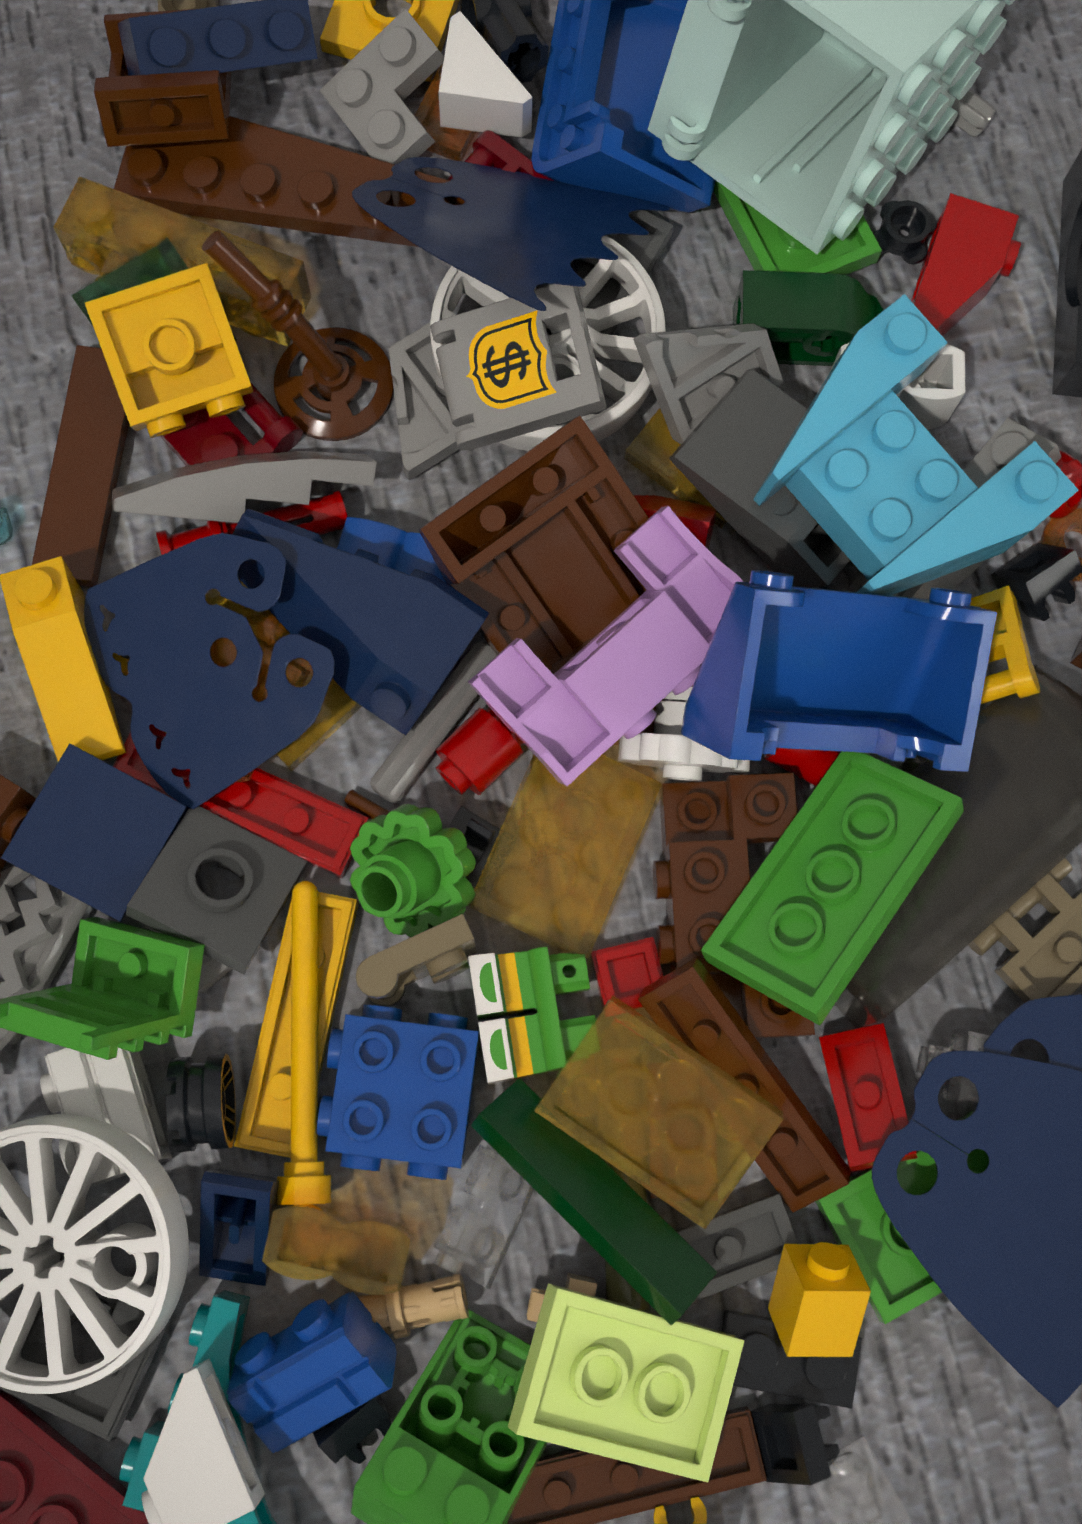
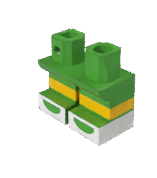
[468,947,601,1085]

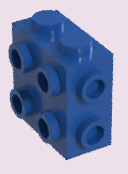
[317,1005,480,1180]

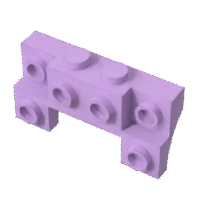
[468,506,743,786]

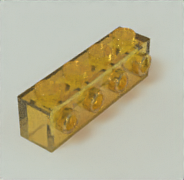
[53,176,312,347]

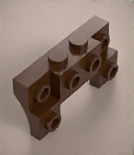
[653,773,815,1039]

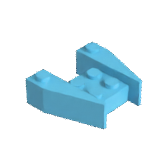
[753,294,1079,596]

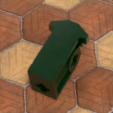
[733,270,884,366]

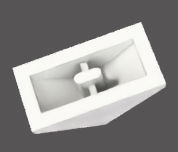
[438,11,533,138]

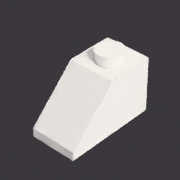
[142,1358,265,1524]

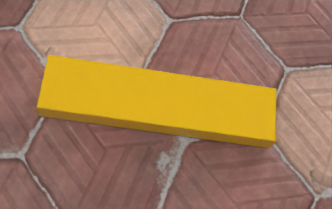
[234,892,359,1158]

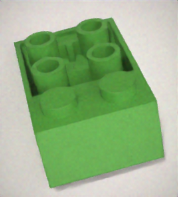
[351,1309,548,1524]

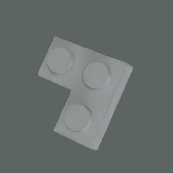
[319,8,444,165]

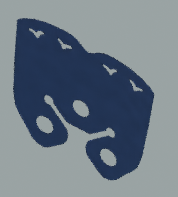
[84,533,335,809]

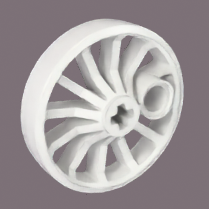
[430,235,666,451]
[0,1114,189,1394]

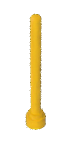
[276,881,331,1205]

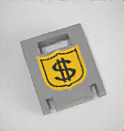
[430,284,607,451]

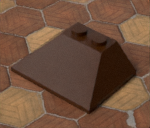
[419,415,649,674]

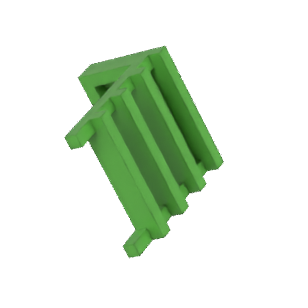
[0,917,205,1060]

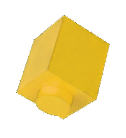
[768,1242,871,1357]

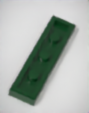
[470,1078,717,1325]

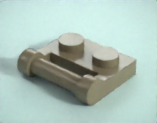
[356,914,477,1007]

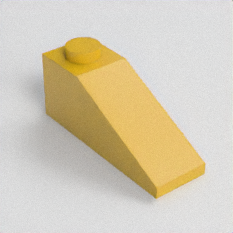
[0,556,126,762]

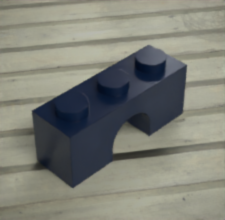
[117,0,318,76]

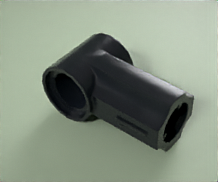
[460,0,549,83]

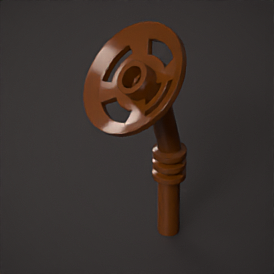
[202,230,394,441]

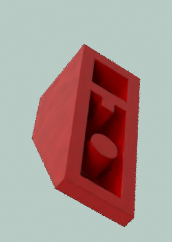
[911,193,1021,336]

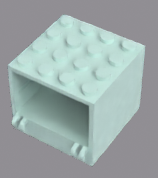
[648,0,1015,255]

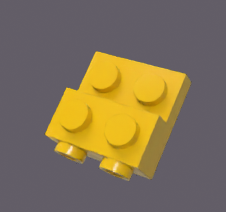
[85,263,253,438]

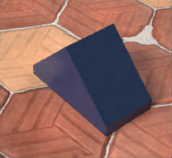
[199,1169,281,1286]

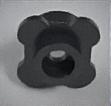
[873,200,937,265]

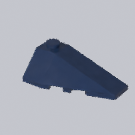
[232,509,490,736]

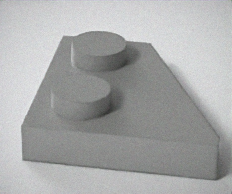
[388,322,473,481]
[633,323,784,444]

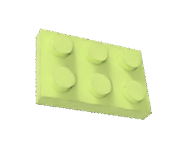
[508,1283,745,1483]

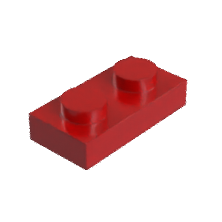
[819,1023,918,1172]

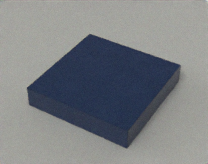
[1,743,187,923]

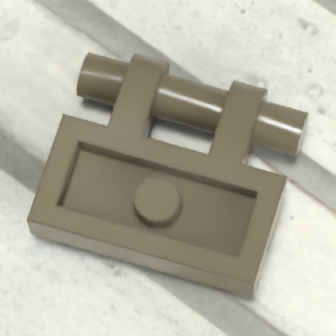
[963,852,1082,1003]

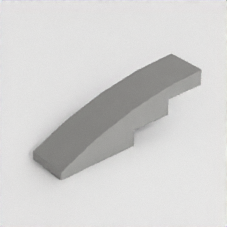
[112,451,376,523]

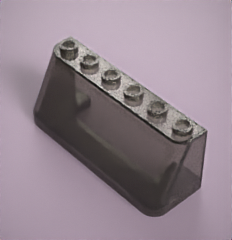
[835,664,1082,1029]

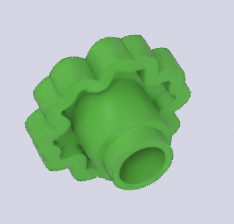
[350,804,476,937]

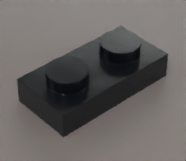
[721,1310,862,1409]

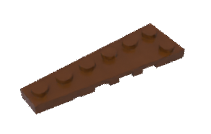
[113,116,465,247]

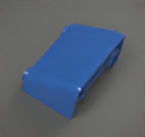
[531,0,716,213]
[681,570,997,772]

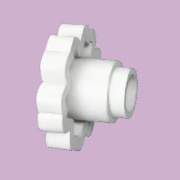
[618,687,750,781]

